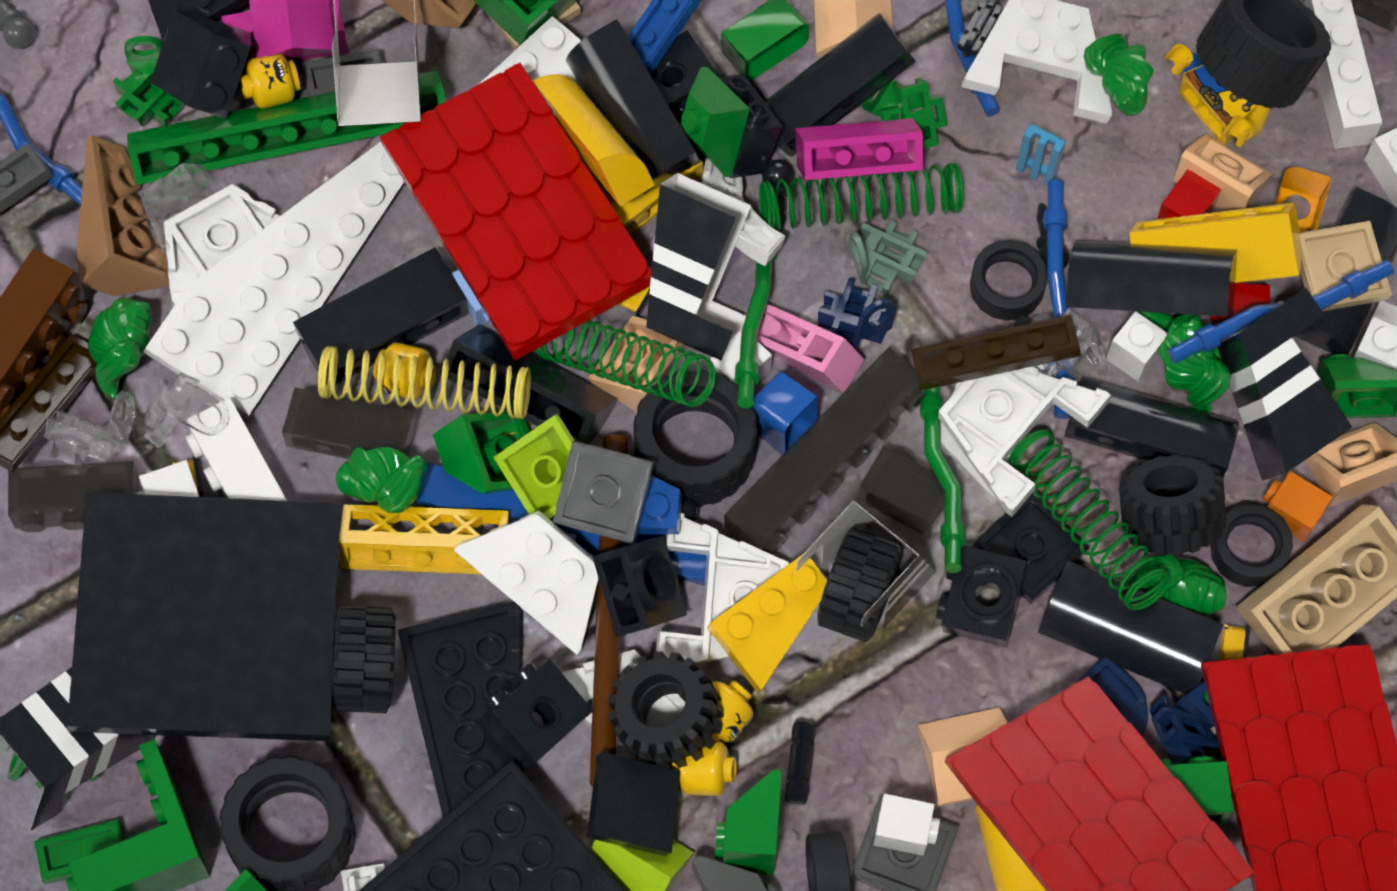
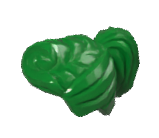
[1083,33,1154,116]
[88,298,152,399]
[1158,314,1231,412]
[336,447,427,513]
[1124,554,1227,616]

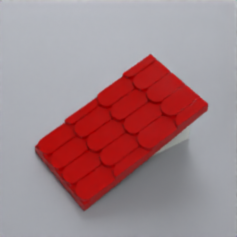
[380,62,652,361]
[1201,644,1397,891]
[944,676,1255,891]

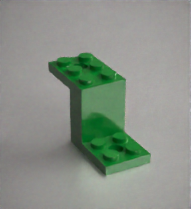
[65,739,210,891]

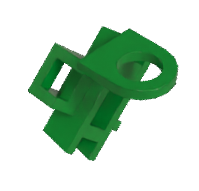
[113,36,185,127]
[862,78,947,149]

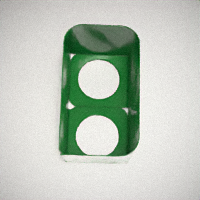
[721,0,809,82]

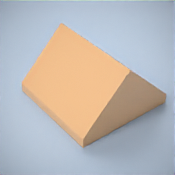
[814,0,893,57]
[1173,134,1273,211]
[588,316,686,413]
[1305,422,1397,507]
[918,707,1007,807]

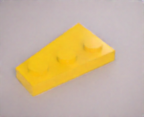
[707,554,827,693]

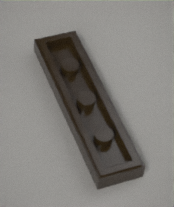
[911,315,1081,391]
[0,334,97,473]

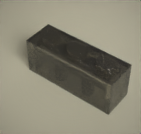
[282,386,417,460]
[8,461,139,533]

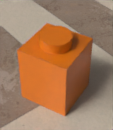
[1263,471,1333,543]

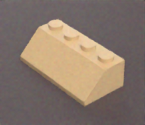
[1236,505,1397,654]

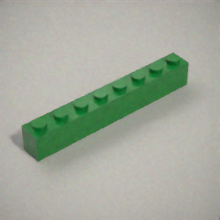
[127,70,446,185]

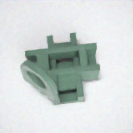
[848,220,928,296]

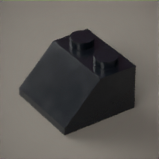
[150,8,251,119]

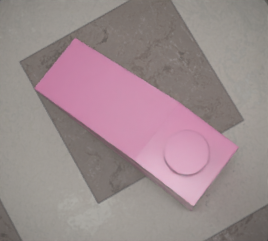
[744,304,865,393]

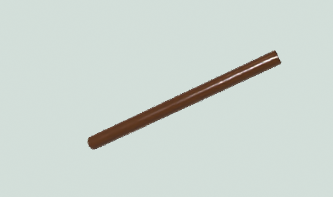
[589,435,628,788]

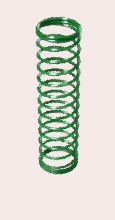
[759,162,964,231]
[536,320,716,408]
[1009,430,1171,610]

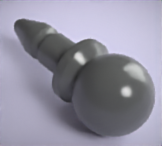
[0,0,34,49]

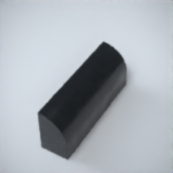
[764,12,916,157]
[566,19,699,194]
[1294,187,1397,355]
[1066,241,1237,317]
[293,247,469,386]
[440,324,618,444]
[1064,376,1239,478]
[1038,560,1223,694]

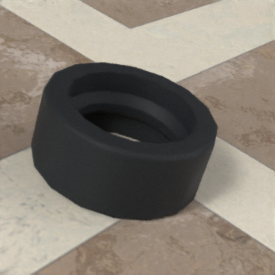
[969,240,1048,321]
[1210,504,1293,587]
[805,831,851,891]

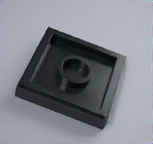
[973,493,1090,604]
[587,752,680,856]

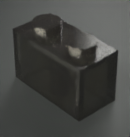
[858,446,944,538]

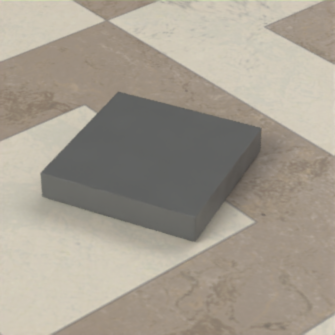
[553,441,655,544]
[850,797,959,891]

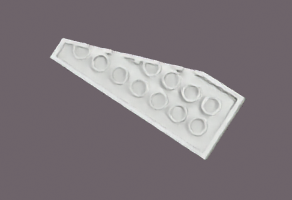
[144,142,404,419]

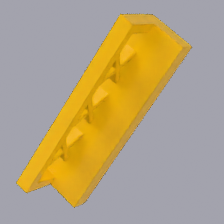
[338,504,509,574]

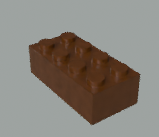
[0,249,88,419]

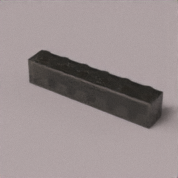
[724,347,925,554]

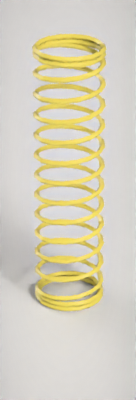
[318,346,531,420]

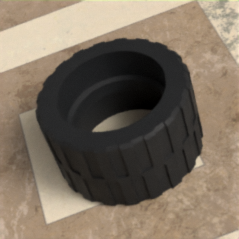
[1196,0,1331,108]
[634,370,758,507]
[219,755,356,891]

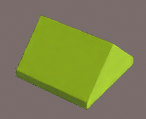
[493,414,575,520]
[590,840,694,891]

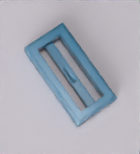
[1016,124,1066,186]

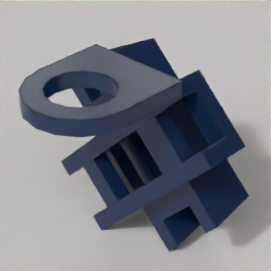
[818,278,896,347]
[1149,681,1220,765]

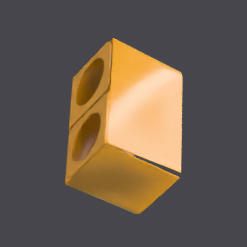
[1275,167,1332,233]

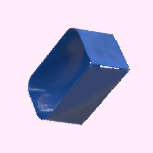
[753,371,818,459]

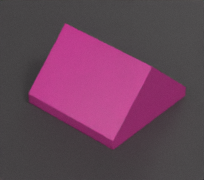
[249,0,334,58]

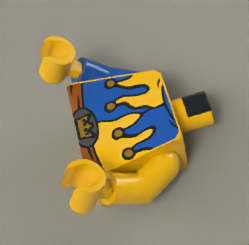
[1164,44,1270,148]

